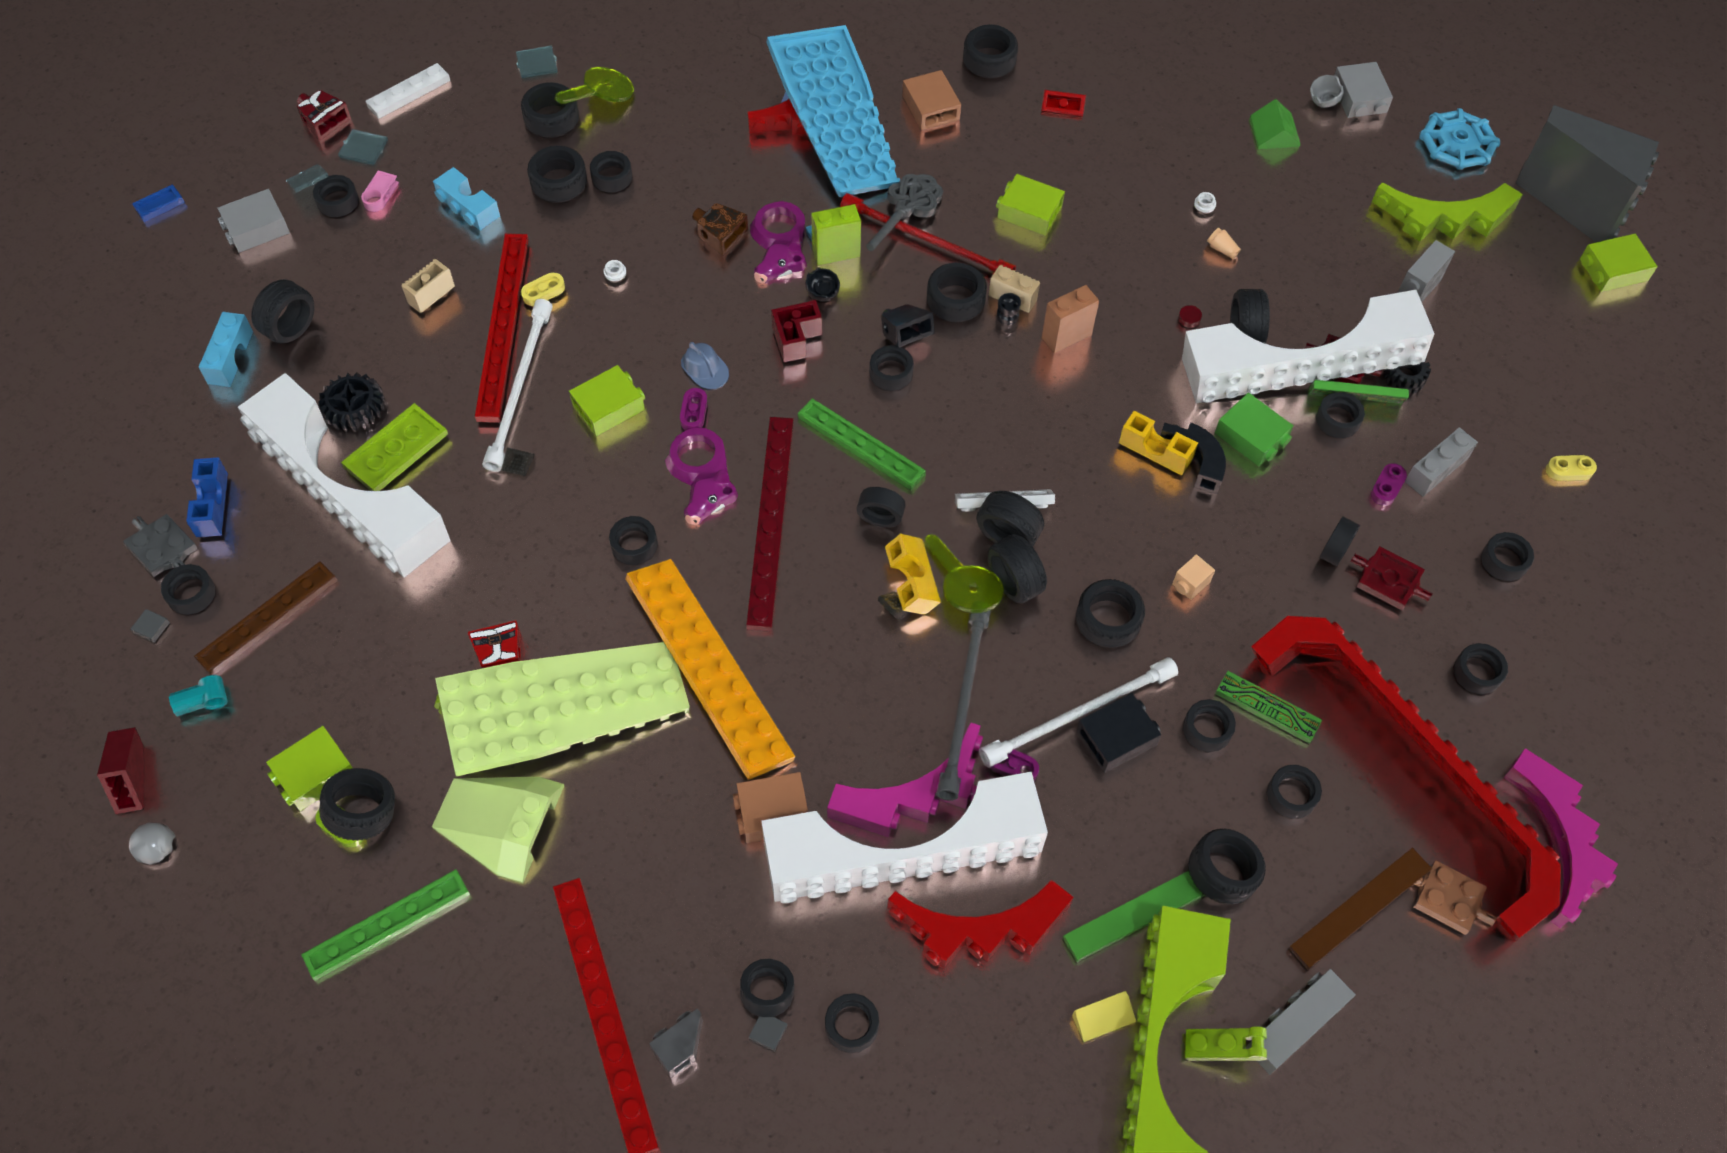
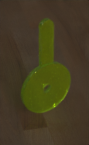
[555,67,634,104]
[924,535,1004,613]

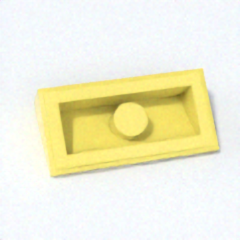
[1072,991,1136,1042]

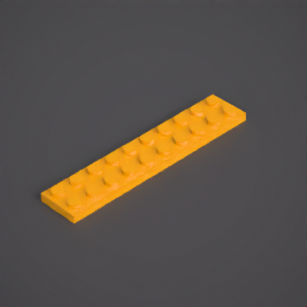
[626,559,795,780]

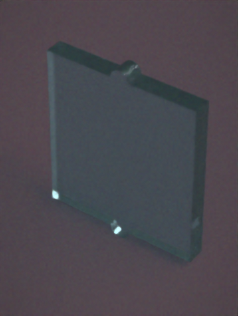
[516,46,558,78]
[338,129,388,165]
[286,164,329,193]

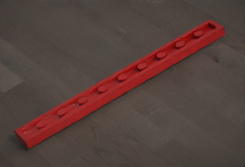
[475,234,529,423]
[553,878,659,1153]

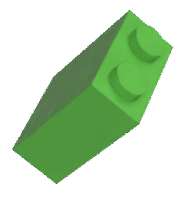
[1215,392,1294,466]

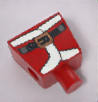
[468,620,522,668]

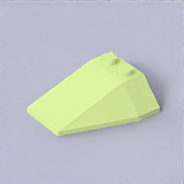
[432,777,564,884]

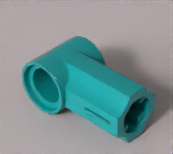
[169,675,228,716]

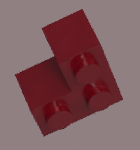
[771,300,822,362]

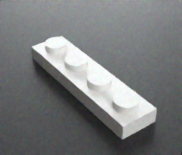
[366,63,450,119]
[955,489,1055,512]

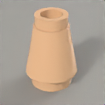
[1207,228,1241,259]

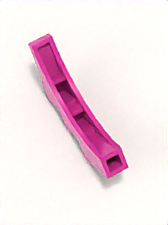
[827,723,983,837]
[1504,748,1618,928]

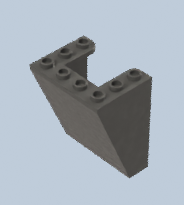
[1516,105,1659,242]

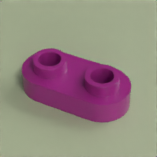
[680,388,708,430]
[1371,463,1407,506]
[990,749,1039,781]

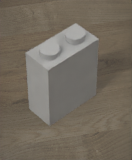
[1334,62,1393,118]
[217,188,290,253]
[1398,240,1455,302]

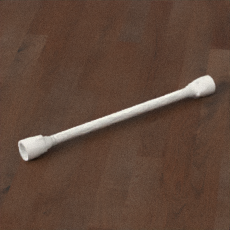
[482,299,553,472]
[979,657,1178,768]

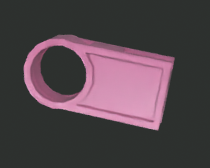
[361,170,399,212]

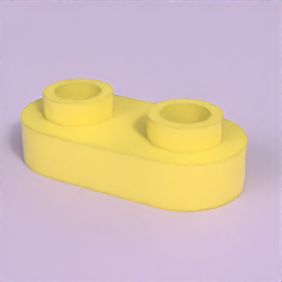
[521,273,565,306]
[1546,455,1597,481]

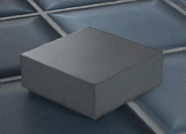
[130,609,170,643]
[749,1016,788,1052]

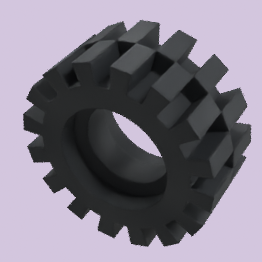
[1384,358,1431,394]

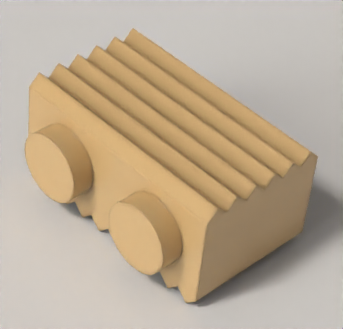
[402,259,455,313]
[988,265,1040,313]

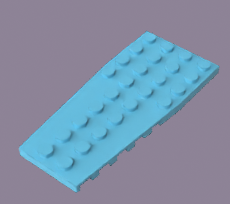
[766,25,900,197]

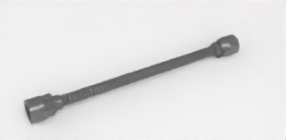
[936,602,991,801]

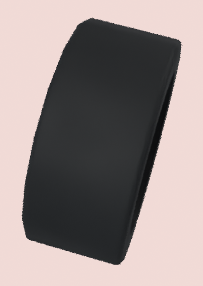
[590,151,632,193]
[313,175,359,217]
[869,345,914,391]
[1316,392,1365,438]
[857,487,906,527]
[609,516,658,565]
[1320,516,1360,566]
[1481,532,1534,581]
[161,564,215,615]
[1454,643,1508,695]
[1183,699,1236,752]
[1267,765,1322,819]
[740,959,794,1017]
[825,993,879,1053]

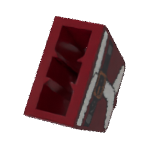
[297,90,351,140]

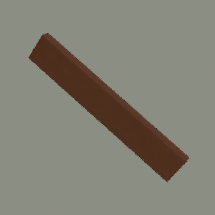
[194,561,338,675]
[1289,847,1432,970]

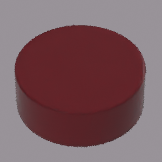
[1178,305,1202,328]

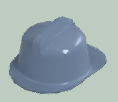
[681,342,729,390]

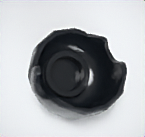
[805,267,840,302]

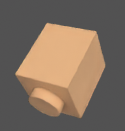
[1172,554,1215,600]

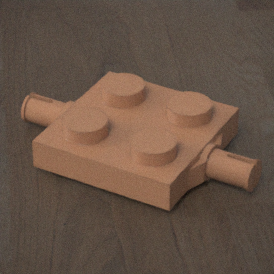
[1414,860,1497,935]

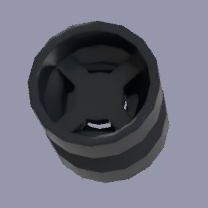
[996,293,1021,325]

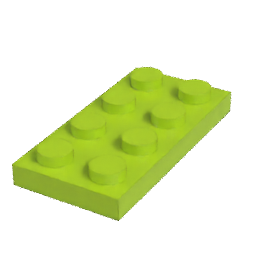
[341,403,448,491]

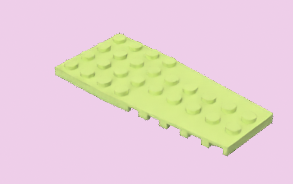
[435,642,690,776]

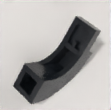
[1160,422,1226,494]

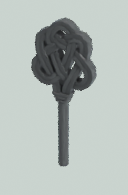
[866,174,944,251]

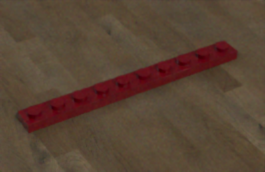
[746,417,794,632]

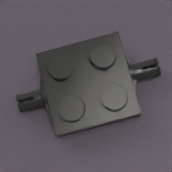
[123,514,198,577]

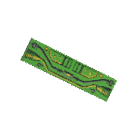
[1308,380,1409,404]
[1215,671,1322,744]

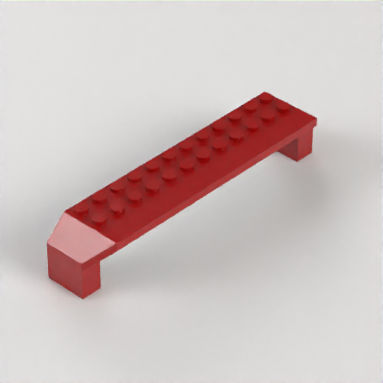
[1251,616,1561,942]

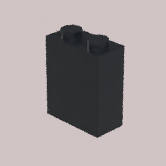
[1076,693,1161,773]

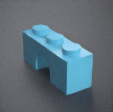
[433,167,500,231]
[199,312,253,387]

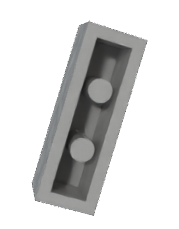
[1405,427,1478,497]

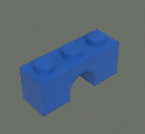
[186,457,228,537]

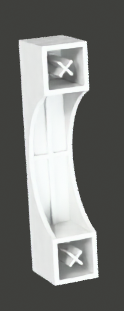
[1182,290,1434,403]
[238,373,451,578]
[762,772,1048,903]

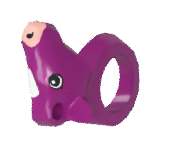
[750,201,807,283]
[665,428,738,525]

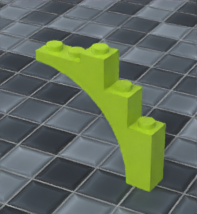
[1372,183,1523,242]

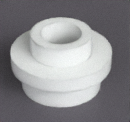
[1194,192,1216,213]
[604,260,626,281]

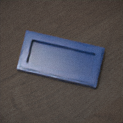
[132,184,185,222]

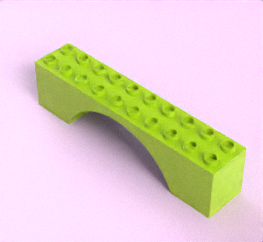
[1121,906,1231,1153]

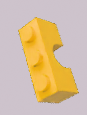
[1119,411,1198,475]
[885,534,941,615]

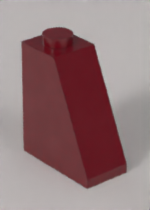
[97,727,144,814]

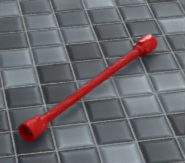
[840,193,1016,275]

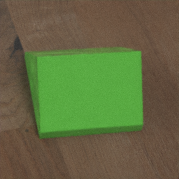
[1250,99,1300,149]

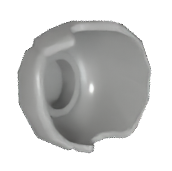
[1310,75,1344,108]
[129,822,175,865]

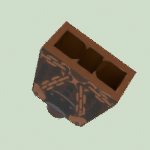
[692,203,748,256]

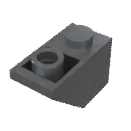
[649,1008,703,1079]

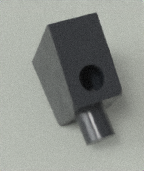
[881,304,935,348]

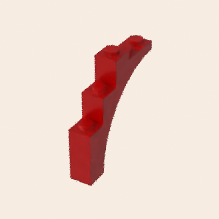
[748,99,807,136]
[887,880,1074,969]

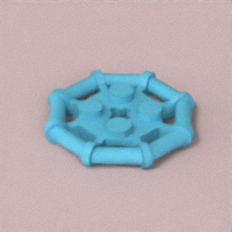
[1419,108,1500,170]

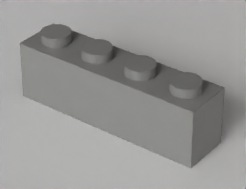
[1246,969,1356,1075]

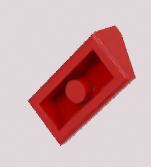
[1041,90,1086,117]

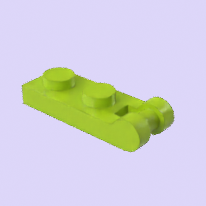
[1185,1026,1267,1061]

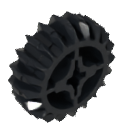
[318,372,385,433]

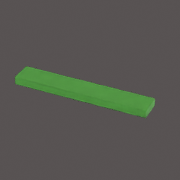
[798,398,926,491]
[301,869,470,981]
[1063,871,1205,962]

